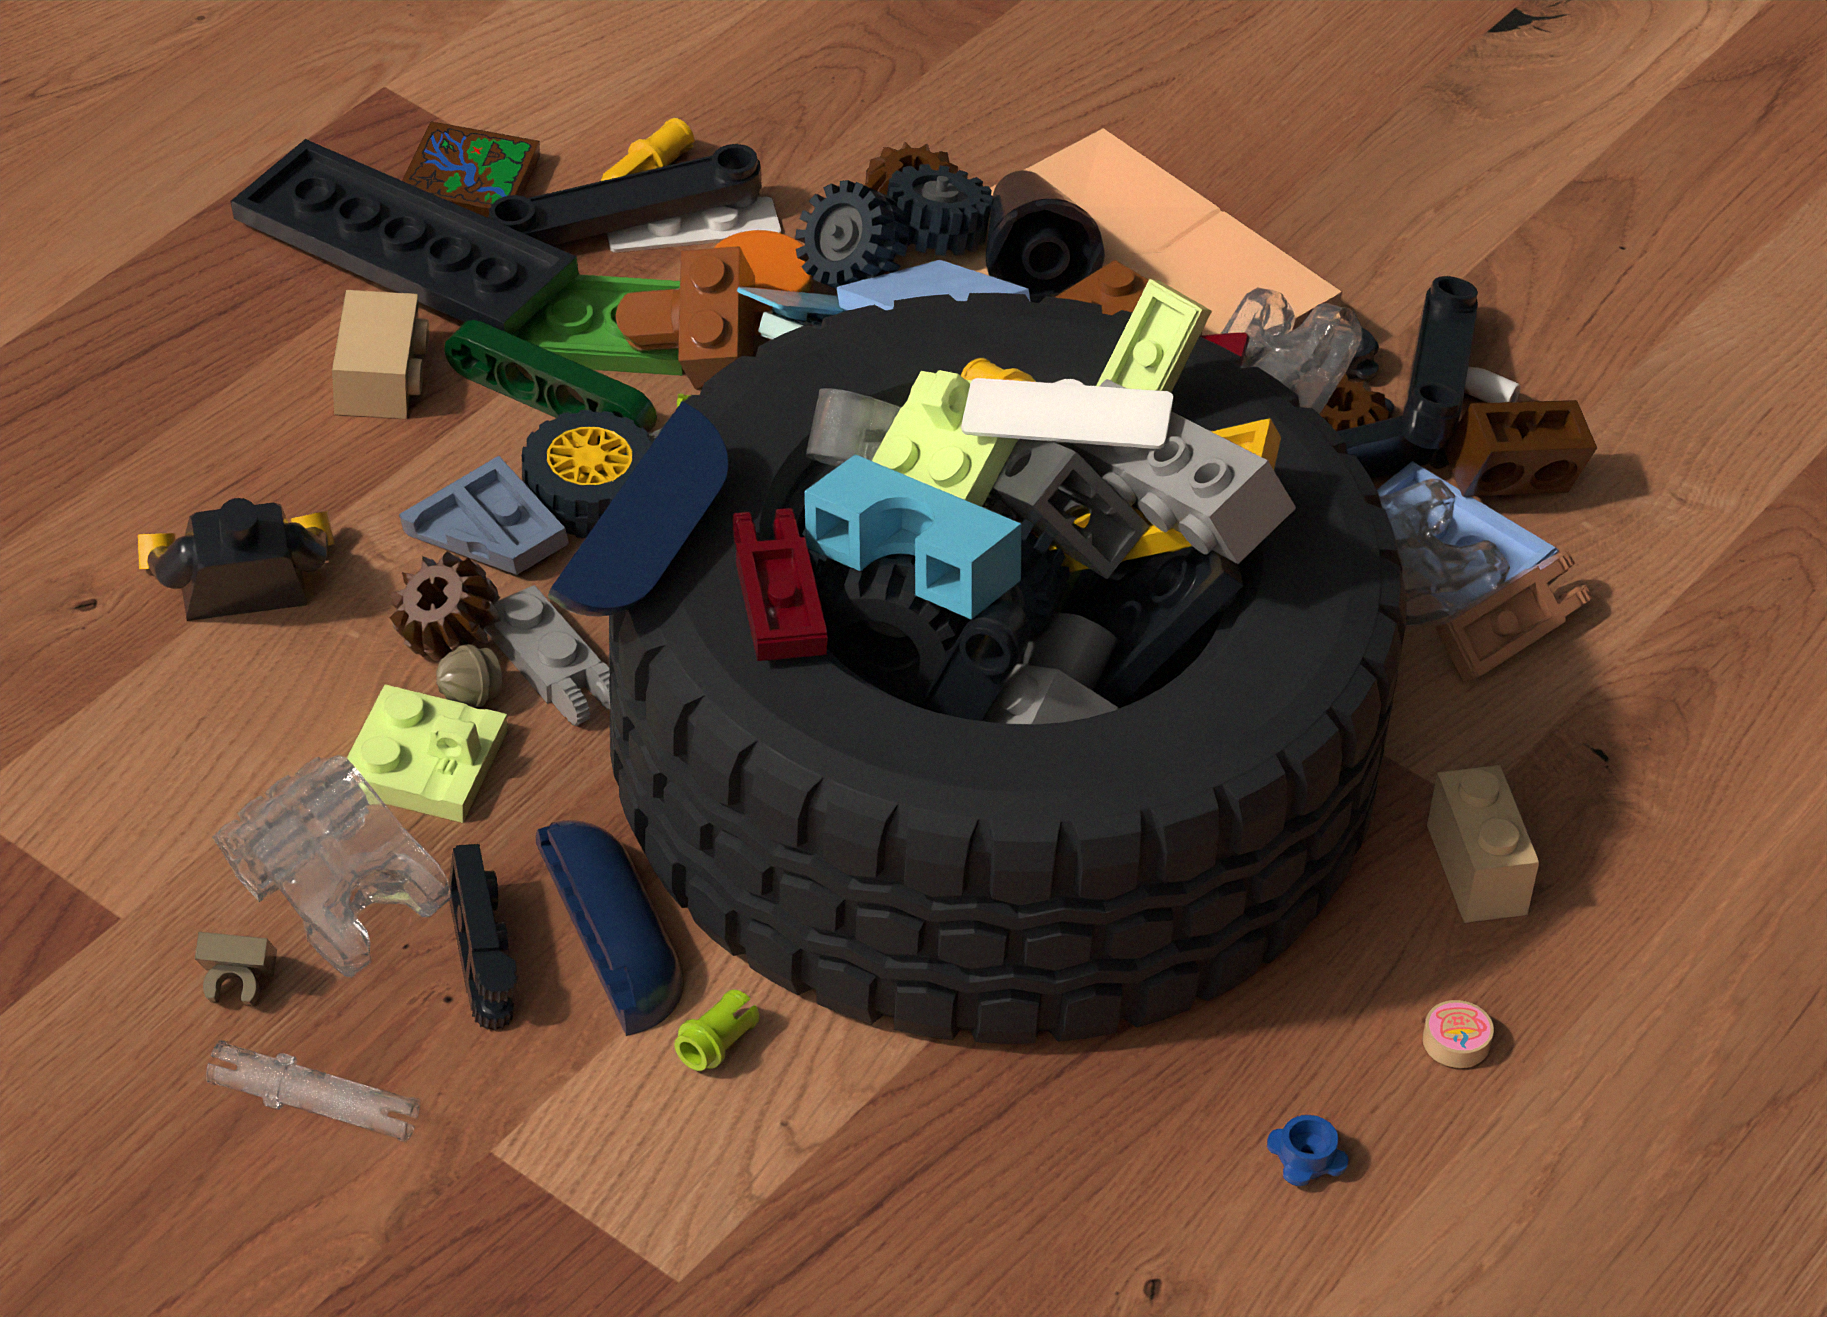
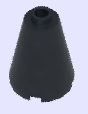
[986,170,1105,303]

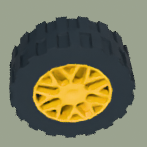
[521,410,651,538]

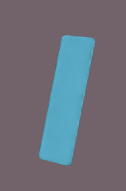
[737,287,846,321]

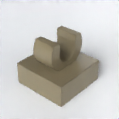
[195,932,277,1006]

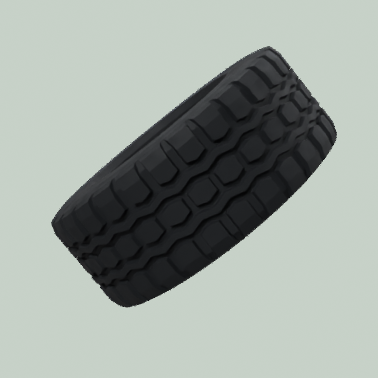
[609,293,1407,1044]

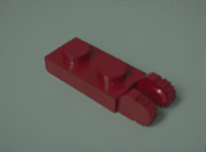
[733,508,828,661]

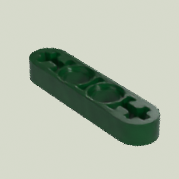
[444,320,657,432]

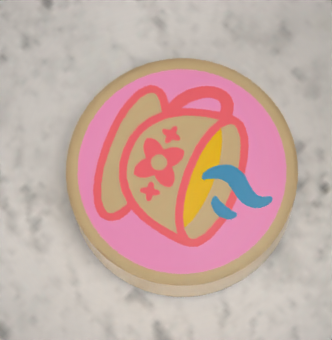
[1422,1000,1494,1068]

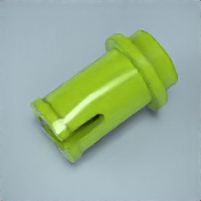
[674,989,760,1071]

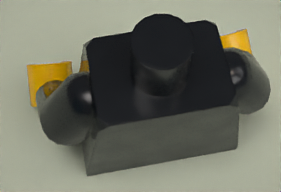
[138,498,335,621]

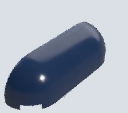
[548,401,728,617]
[536,820,684,1036]

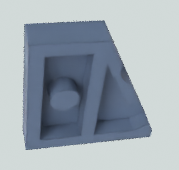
[399,456,569,575]

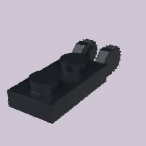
[448,844,518,1031]

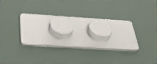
[607,197,781,253]
[961,378,1173,449]

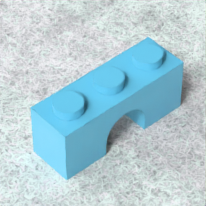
[805,454,1021,620]

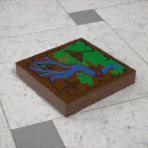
[402,121,540,218]

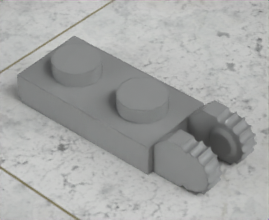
[484,585,610,726]

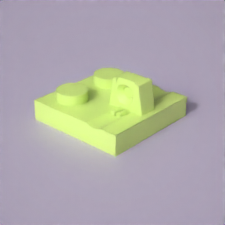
[872,370,1018,507]
[338,685,507,823]

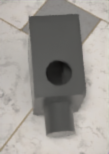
[991,439,1149,579]

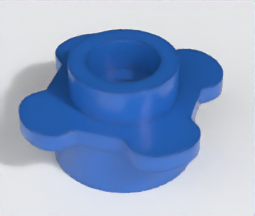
[1267,1115,1349,1186]

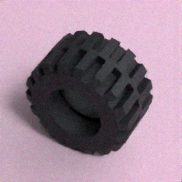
[814,554,970,707]

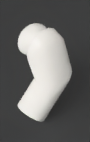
[1464,367,1521,403]

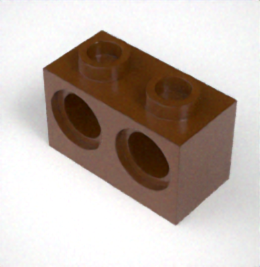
[1443,400,1597,497]

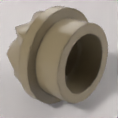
[436,644,502,708]

